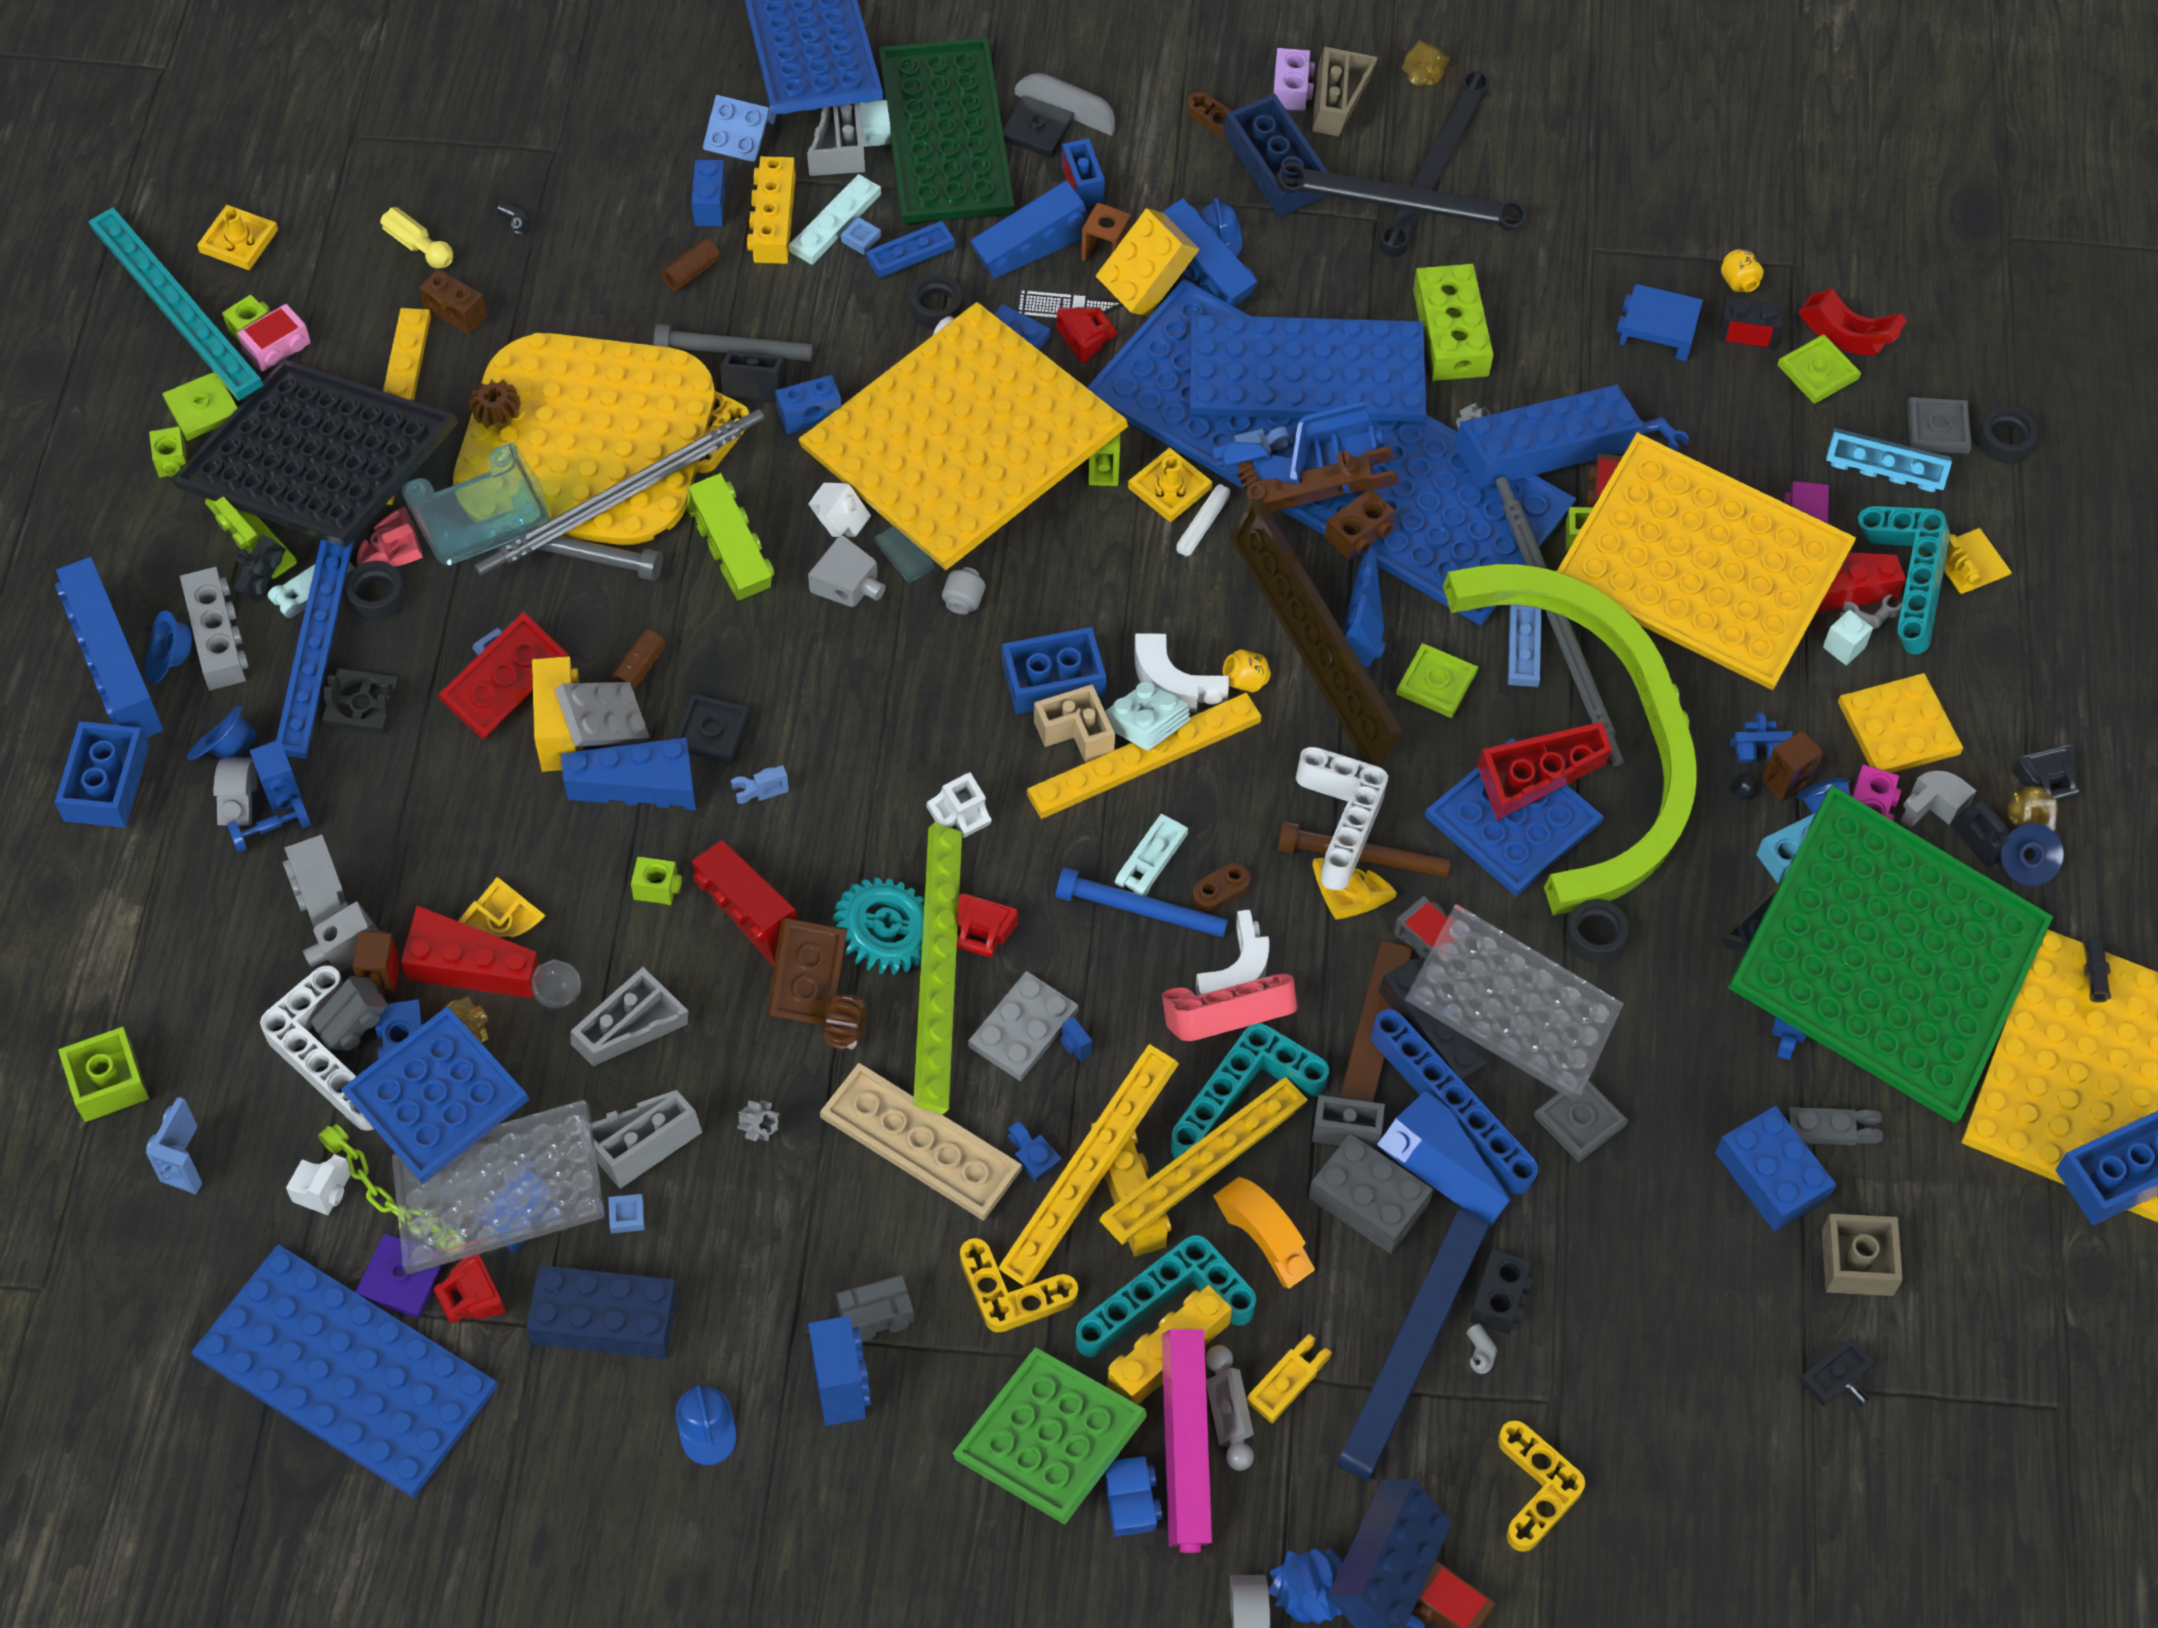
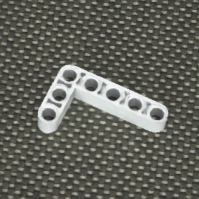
[1296,747,1388,890]
[260,965,373,1131]

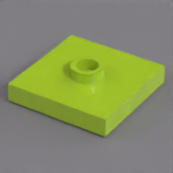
[1777,334,1861,404]
[162,372,237,441]
[1396,643,1478,718]

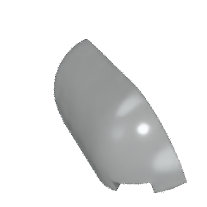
[1015,73,1115,136]

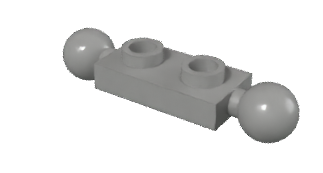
[1206,1345,1254,1471]

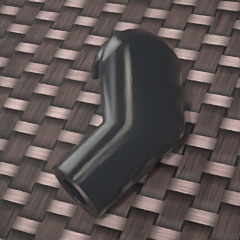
[497,201,530,234]

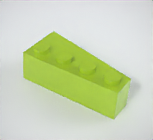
[687,473,774,601]

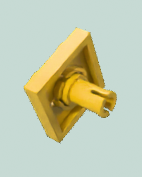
[197,205,278,270]
[1128,447,1212,523]

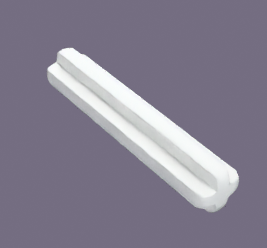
[1176,484,1230,556]

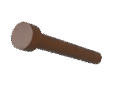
[1277,821,1451,878]

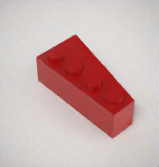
[1816,552,1906,613]
[1477,722,1612,821]
[691,840,799,967]
[401,906,541,998]

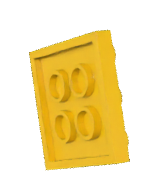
[1838,673,1963,773]

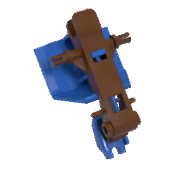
[1213,401,1400,512]

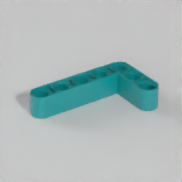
[1858,506,1950,655]
[1171,1023,1329,1159]
[1076,1235,1256,1358]

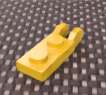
[1246,1334,1332,1424]

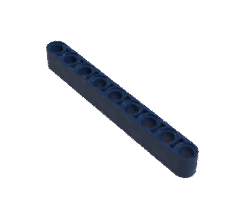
[1337,1208,1491,1481]

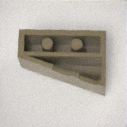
[1312,47,1378,137]

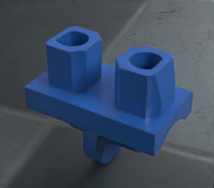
[1730,713,1792,763]

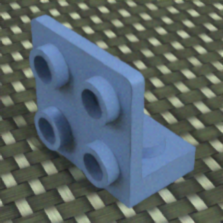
[703,95,776,163]
[146,1097,202,1194]

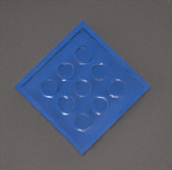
[1424,738,1604,897]
[341,1006,530,1185]

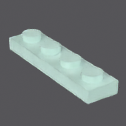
[789,174,881,265]

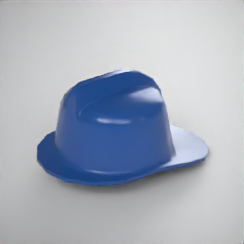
[1199,198,1242,256]
[144,610,193,684]
[187,705,257,760]
[1797,778,1851,814]
[676,1385,736,1465]

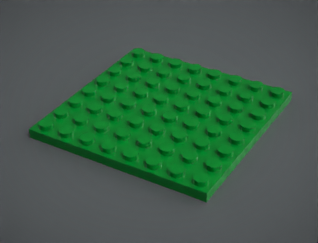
[1727,785,2053,1124]

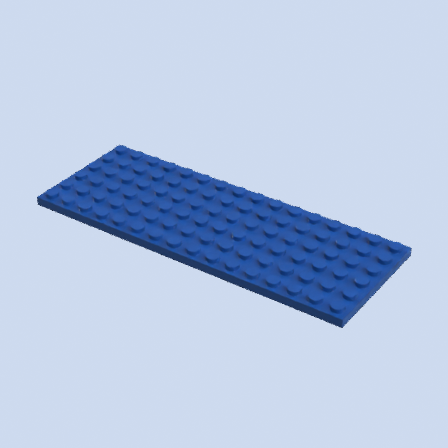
[1087,279,1577,626]

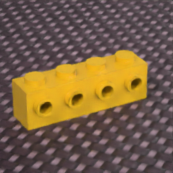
[747,156,796,264]
[1091,1122,1171,1257]
[1107,1285,1232,1405]

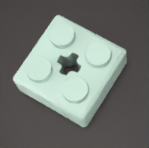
[1105,681,1191,751]

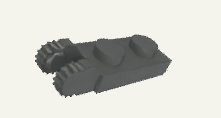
[1787,1107,1883,1145]

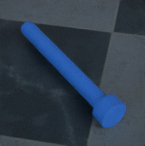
[1055,867,1228,938]

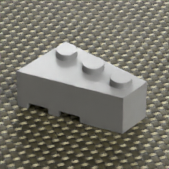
[807,103,865,176]
[283,835,348,928]
[571,967,689,1066]
[576,1090,702,1189]

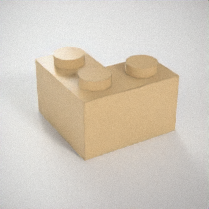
[1034,684,1115,763]

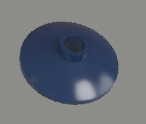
[2000,823,2064,886]

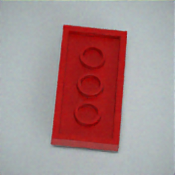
[437,612,569,740]

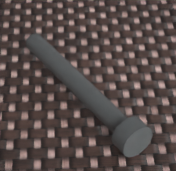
[654,323,813,362]
[501,524,663,581]

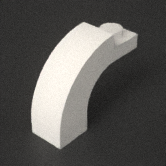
[1135,634,1229,713]
[1195,910,1269,996]

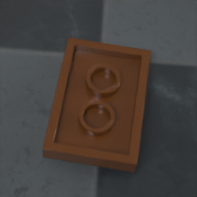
[766,918,847,1026]

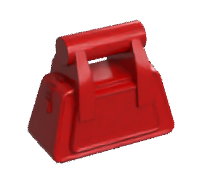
[1056,307,1118,363]
[957,894,1018,958]
[434,1250,507,1324]

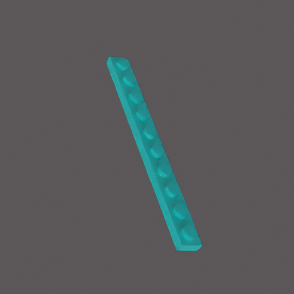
[88,207,263,401]

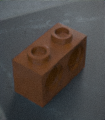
[419,269,487,335]
[1325,488,1395,560]
[1762,731,1823,802]

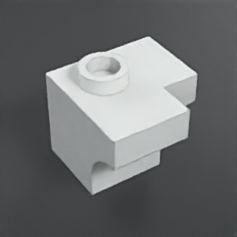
[808,483,871,537]
[926,772,991,838]
[286,1154,351,1215]

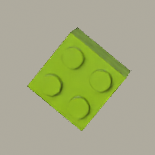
[58,1027,149,1122]

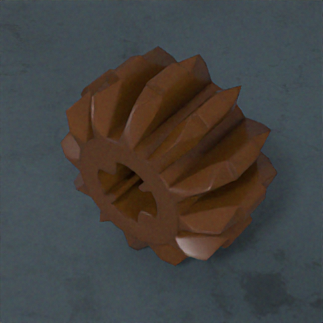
[469,378,521,429]
[824,994,867,1050]

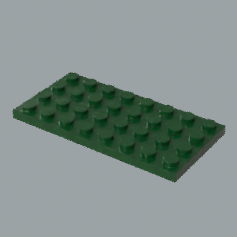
[879,37,1015,224]

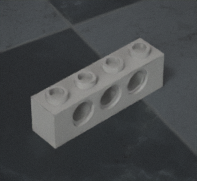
[180,567,249,691]

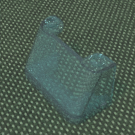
[401,442,549,565]

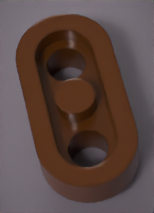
[1192,863,1251,912]

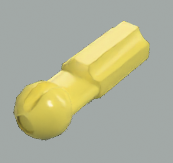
[380,207,453,269]

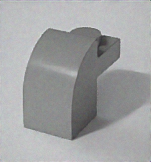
[214,758,257,826]
[1901,771,1977,828]
[1230,1575,1270,1628]

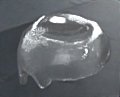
[531,959,582,1009]

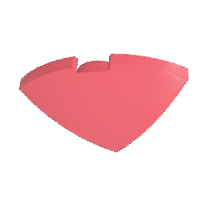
[357,506,423,567]

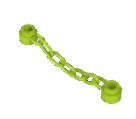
[318,1124,463,1260]

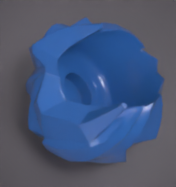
[1268,1547,1344,1624]

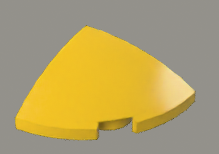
[1312,858,1397,920]
[458,877,546,938]

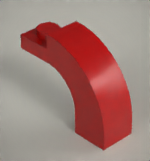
[1798,288,1907,355]

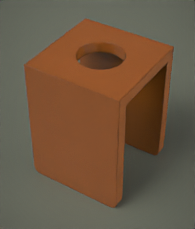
[1082,202,1131,261]

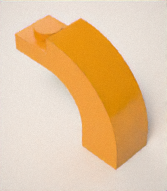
[1213,1177,1315,1289]

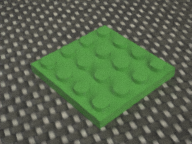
[953,1347,1147,1525]

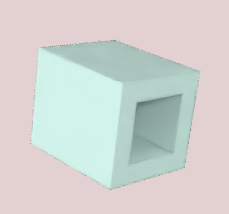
[860,100,891,146]
[1823,609,1873,666]

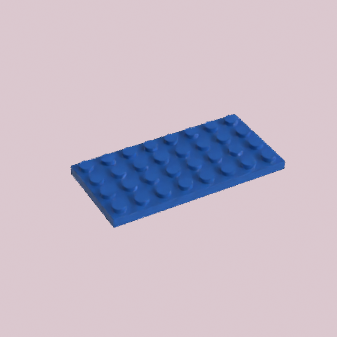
[744,0,883,115]
[1190,315,1426,422]
[191,1244,498,1499]

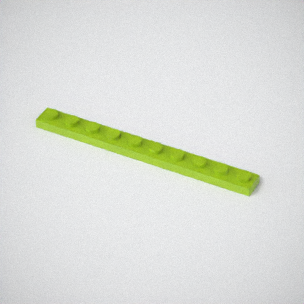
[913,822,962,1115]

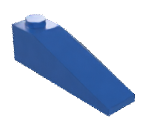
[1342,547,1386,669]
[1377,1090,1511,1226]

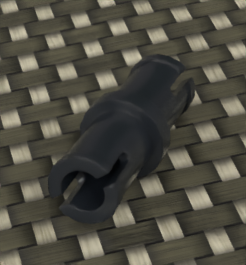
[2083,937,2111,1003]

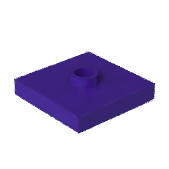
[355,1234,448,1319]

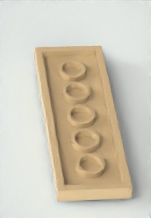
[820,1063,1022,1221]

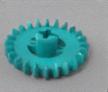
[833,877,925,975]

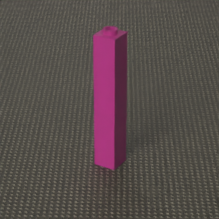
[1162,1329,1212,1553]

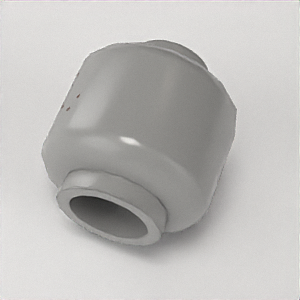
[942,567,986,615]

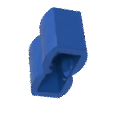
[1104,1456,1162,1537]

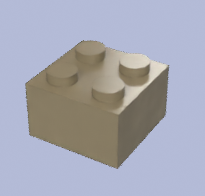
[1822,1214,1903,1296]

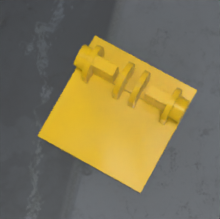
[1931,528,2012,595]

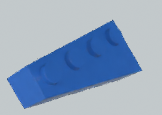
[970,180,1089,279]
[1162,198,1258,307]
[561,738,696,810]

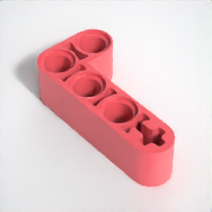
[1162,974,1297,1041]

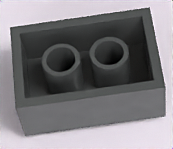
[1309,1133,1433,1254]

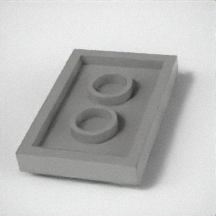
[555,682,650,746]
[968,971,1079,1081]

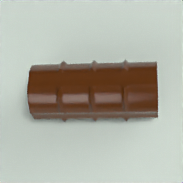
[661,238,720,291]
[610,629,666,692]

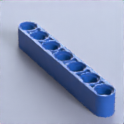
[1370,1009,1538,1195]

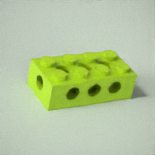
[1413,264,1493,381]

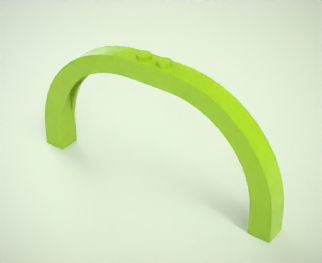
[1442,564,1696,916]

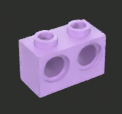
[1273,48,1315,111]

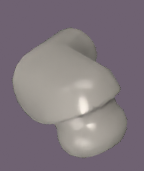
[1466,1323,1497,1374]

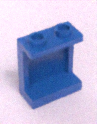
[1616,284,1703,361]

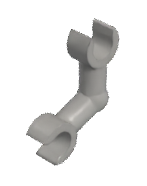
[1838,595,1902,629]

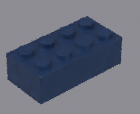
[1224,94,1329,217]
[526,1265,678,1359]
[1327,1479,1452,1628]

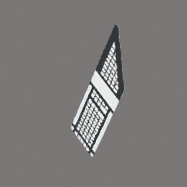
[1019,291,1125,318]

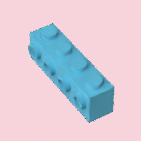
[1826,428,1952,492]

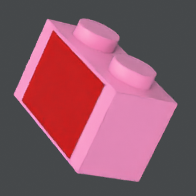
[237,304,311,372]

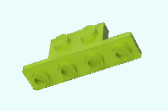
[205,496,297,579]

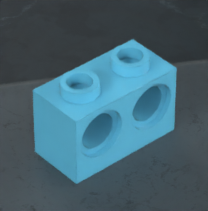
[1756,813,1815,883]

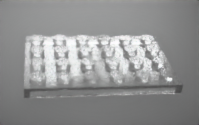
[1404,904,1624,1102]
[392,1100,605,1274]

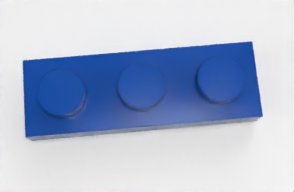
[866,221,955,278]

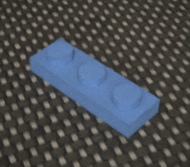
[1508,605,1541,687]

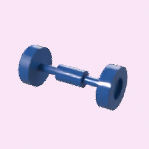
[227,796,311,853]

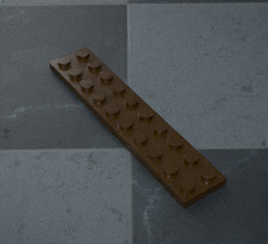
[1231,499,1403,767]

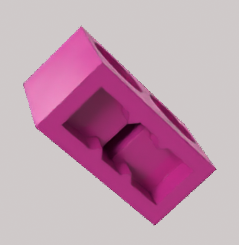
[1851,765,1901,821]

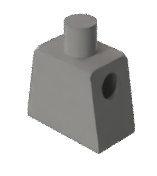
[808,535,886,607]
[303,902,378,971]

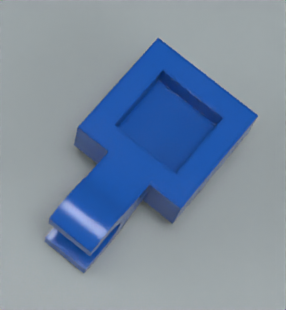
[1771,1017,1806,1060]
[1007,1121,1062,1183]

